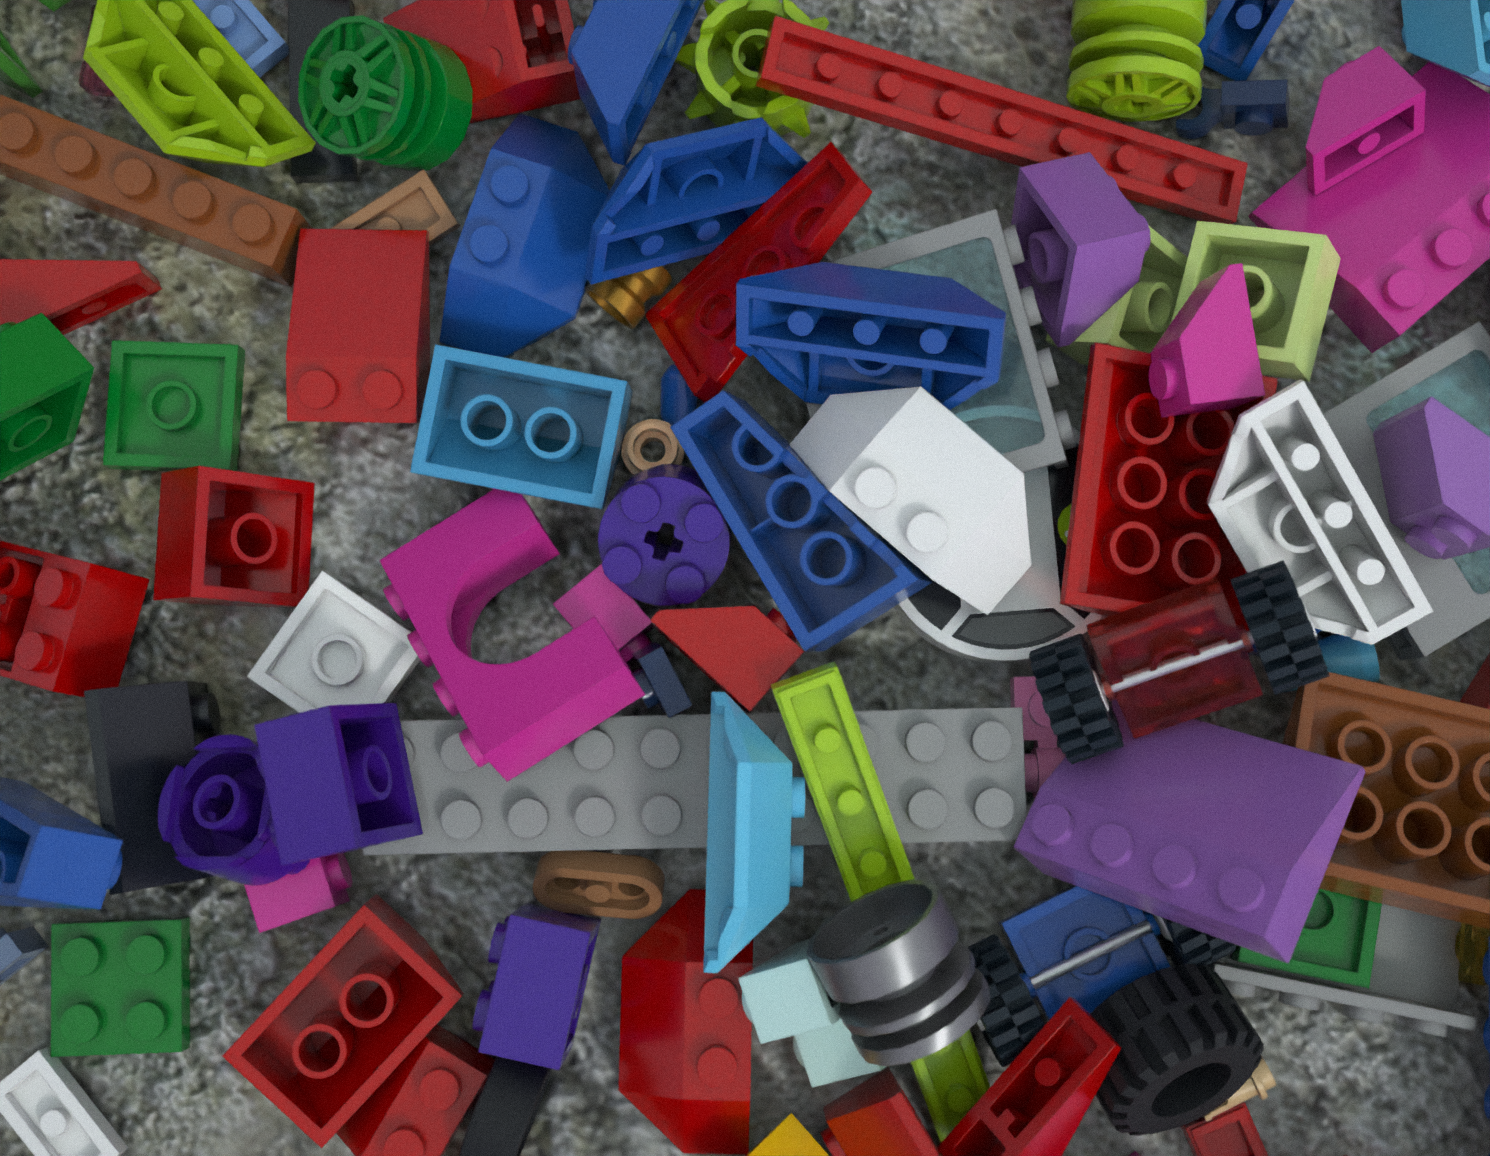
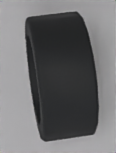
[458,1056,552,1156]

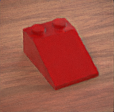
[286,229,430,423]

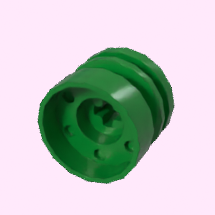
[298,15,473,171]

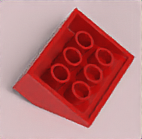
[1060,343,1278,639]

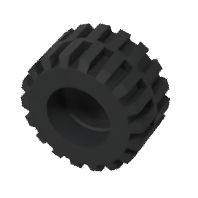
[1090,964,1264,1136]

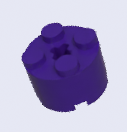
[598,464,732,606]
[158,734,310,886]

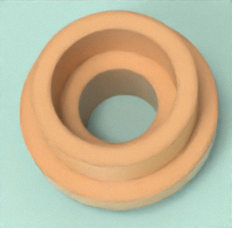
[621,419,685,475]

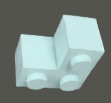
[738,939,886,1088]

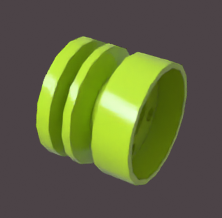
[1066,0,1208,122]

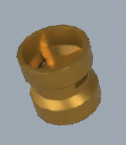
[585,266,673,329]

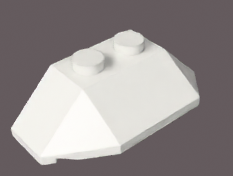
[1206,379,1433,645]
[789,386,1032,615]

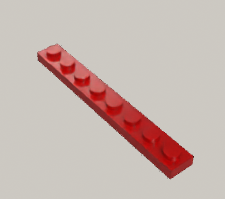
[755,16,1248,224]

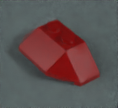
[618,888,753,1155]

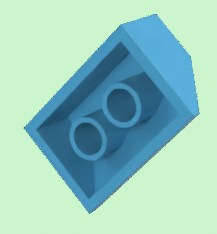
[410,344,633,510]

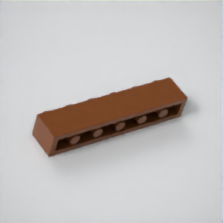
[0,94,313,288]

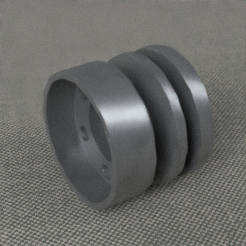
[806,880,990,1066]

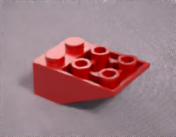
[383,0,581,124]
[0,541,150,698]

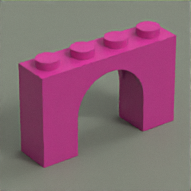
[379,489,645,782]

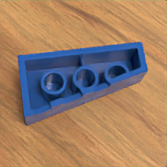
[670,390,932,652]
[0,777,123,910]

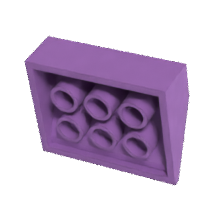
[1013,697,1365,964]

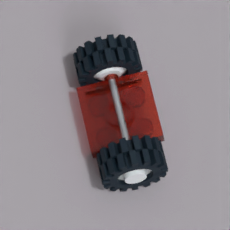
[1029,560,1329,765]

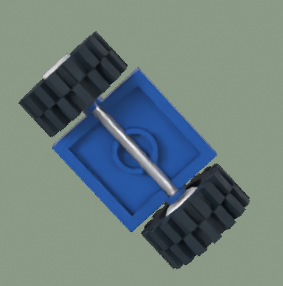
[967,885,1236,1067]

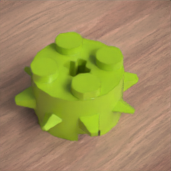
[675,0,830,138]

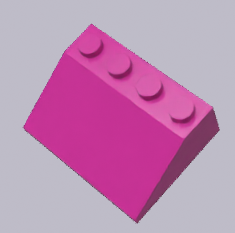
[1248,62,1490,353]

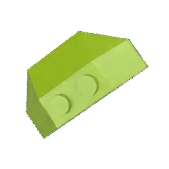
[83,0,316,167]

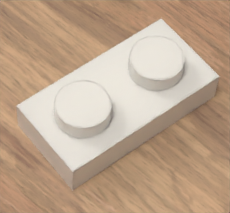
[0,1046,129,1156]

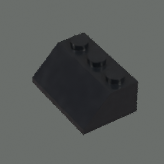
[84,681,220,895]

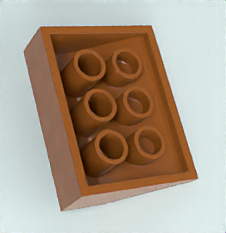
[1282,672,1490,929]

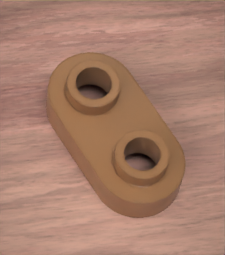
[533,850,665,919]

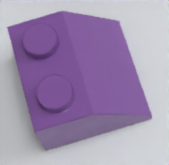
[1011,152,1151,348]
[1373,396,1490,560]

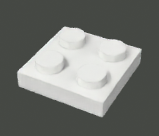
[247,571,420,713]

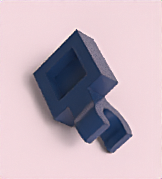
[1176,79,1290,139]
[631,642,693,718]

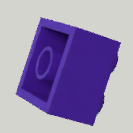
[254,703,423,866]
[472,903,601,1070]

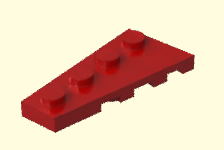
[645,142,873,403]

